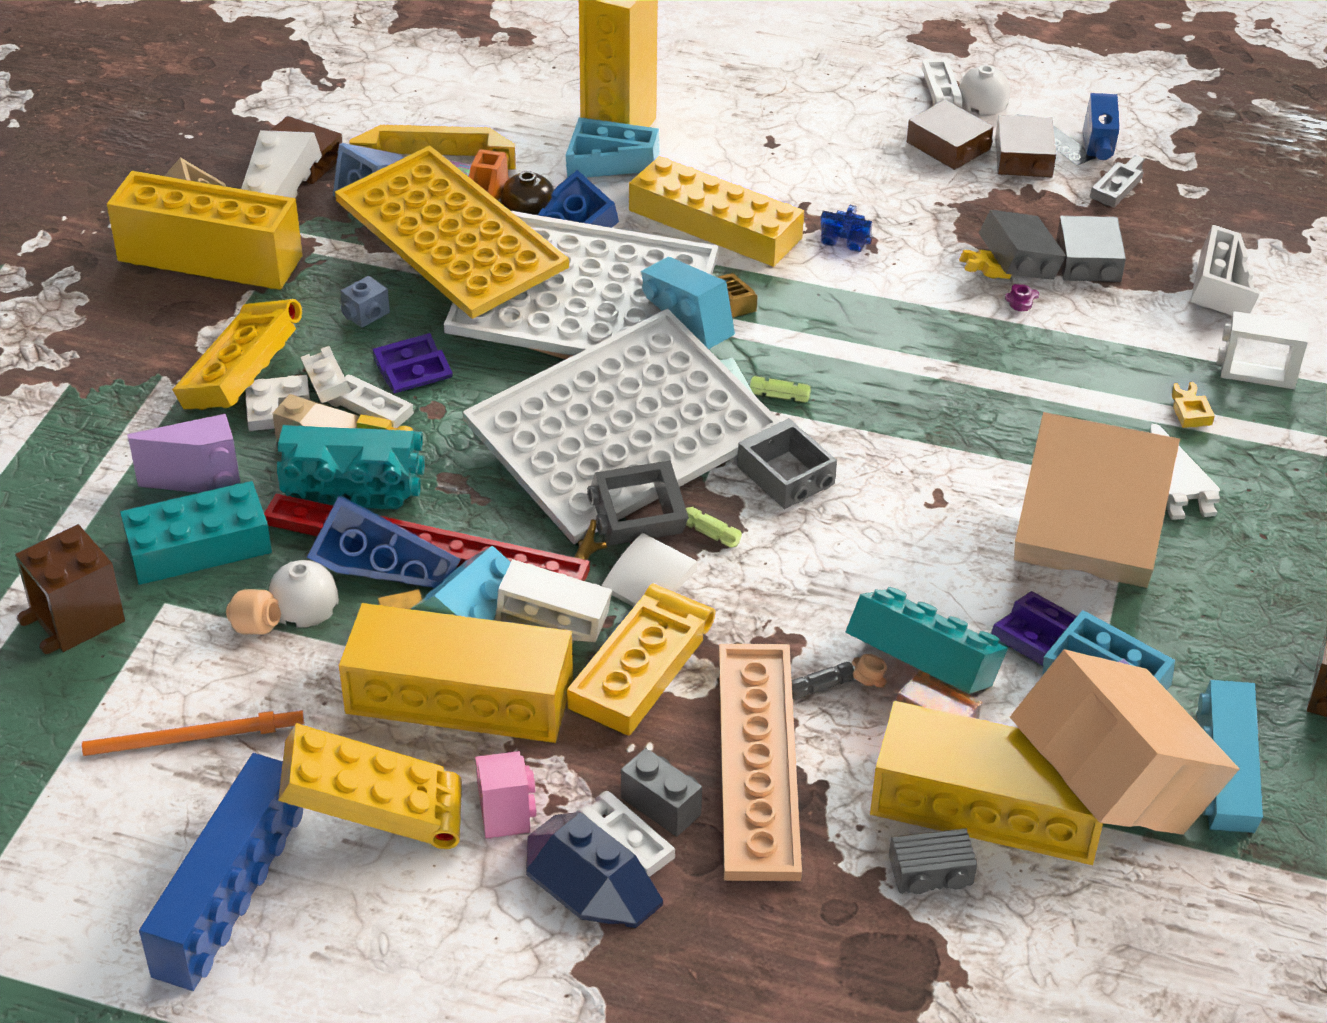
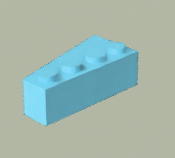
[1197,680,1263,833]

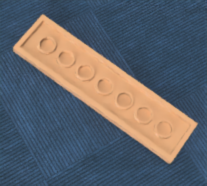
[719,644,802,881]

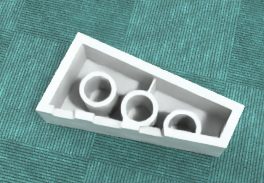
[241,130,322,198]

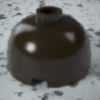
[500,171,554,215]

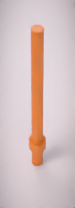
[82,710,305,756]

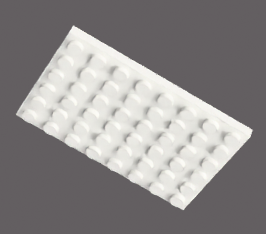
[444,211,719,356]
[463,308,781,544]

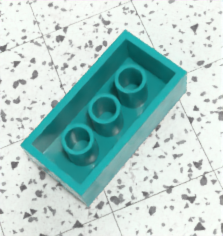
[120,481,272,585]
[845,587,1008,694]

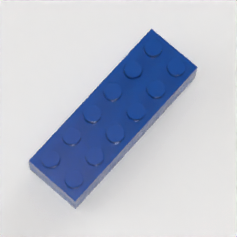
[139,753,303,992]

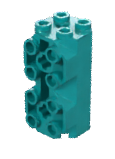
[277,425,425,509]

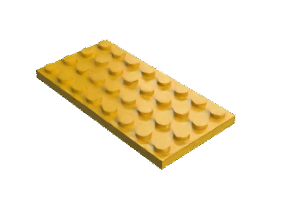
[335,145,569,319]

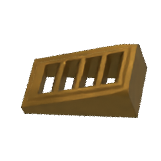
[718,273,758,318]

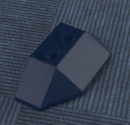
[526,812,663,928]

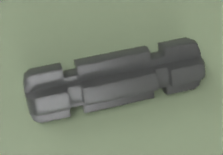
[791,662,854,700]

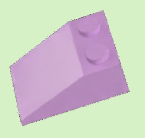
[127,414,240,493]

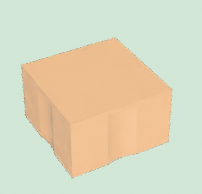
[1014,412,1180,588]
[1010,649,1240,835]

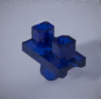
[820,204,873,252]

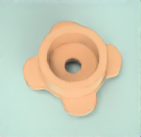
[852,654,887,688]

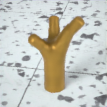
[574,519,607,560]

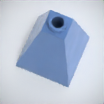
[333,143,405,196]

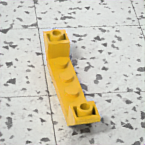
[349,125,516,170]

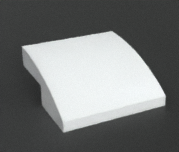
[602,533,697,607]

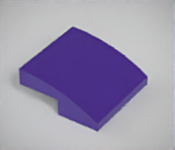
[373,333,453,394]
[991,591,1077,666]

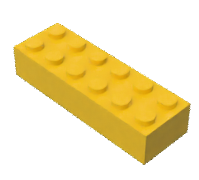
[629,156,804,267]

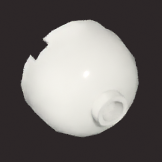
[959,65,1011,115]
[269,560,339,628]

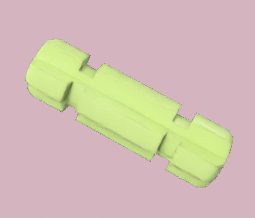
[750,376,811,403]
[686,507,742,548]

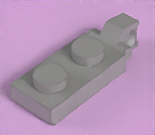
[1090,155,1145,208]

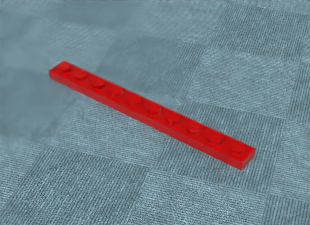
[264,493,590,581]

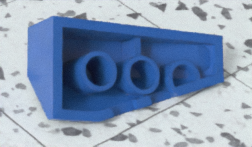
[538,170,619,228]
[307,496,460,588]

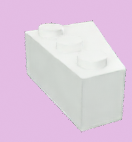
[1190,225,1260,316]
[495,559,612,642]

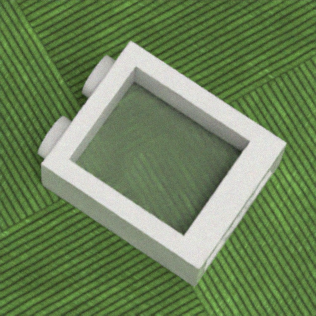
[1216,311,1309,389]

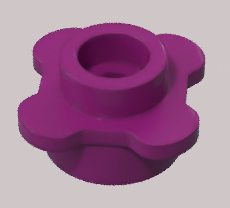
[1005,284,1039,311]

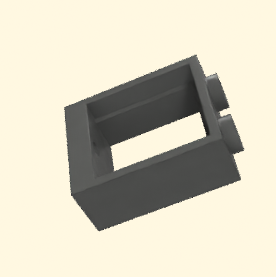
[737,418,837,509]
[587,460,689,546]

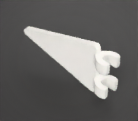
[1150,424,1220,520]

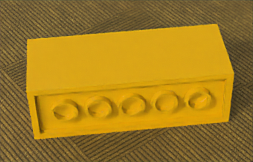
[578,0,658,127]
[107,171,303,290]
[338,603,573,743]
[870,701,1103,866]

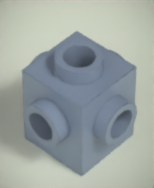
[340,276,390,328]

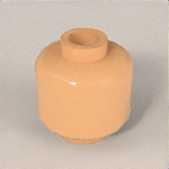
[226,589,281,635]

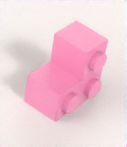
[475,751,536,839]

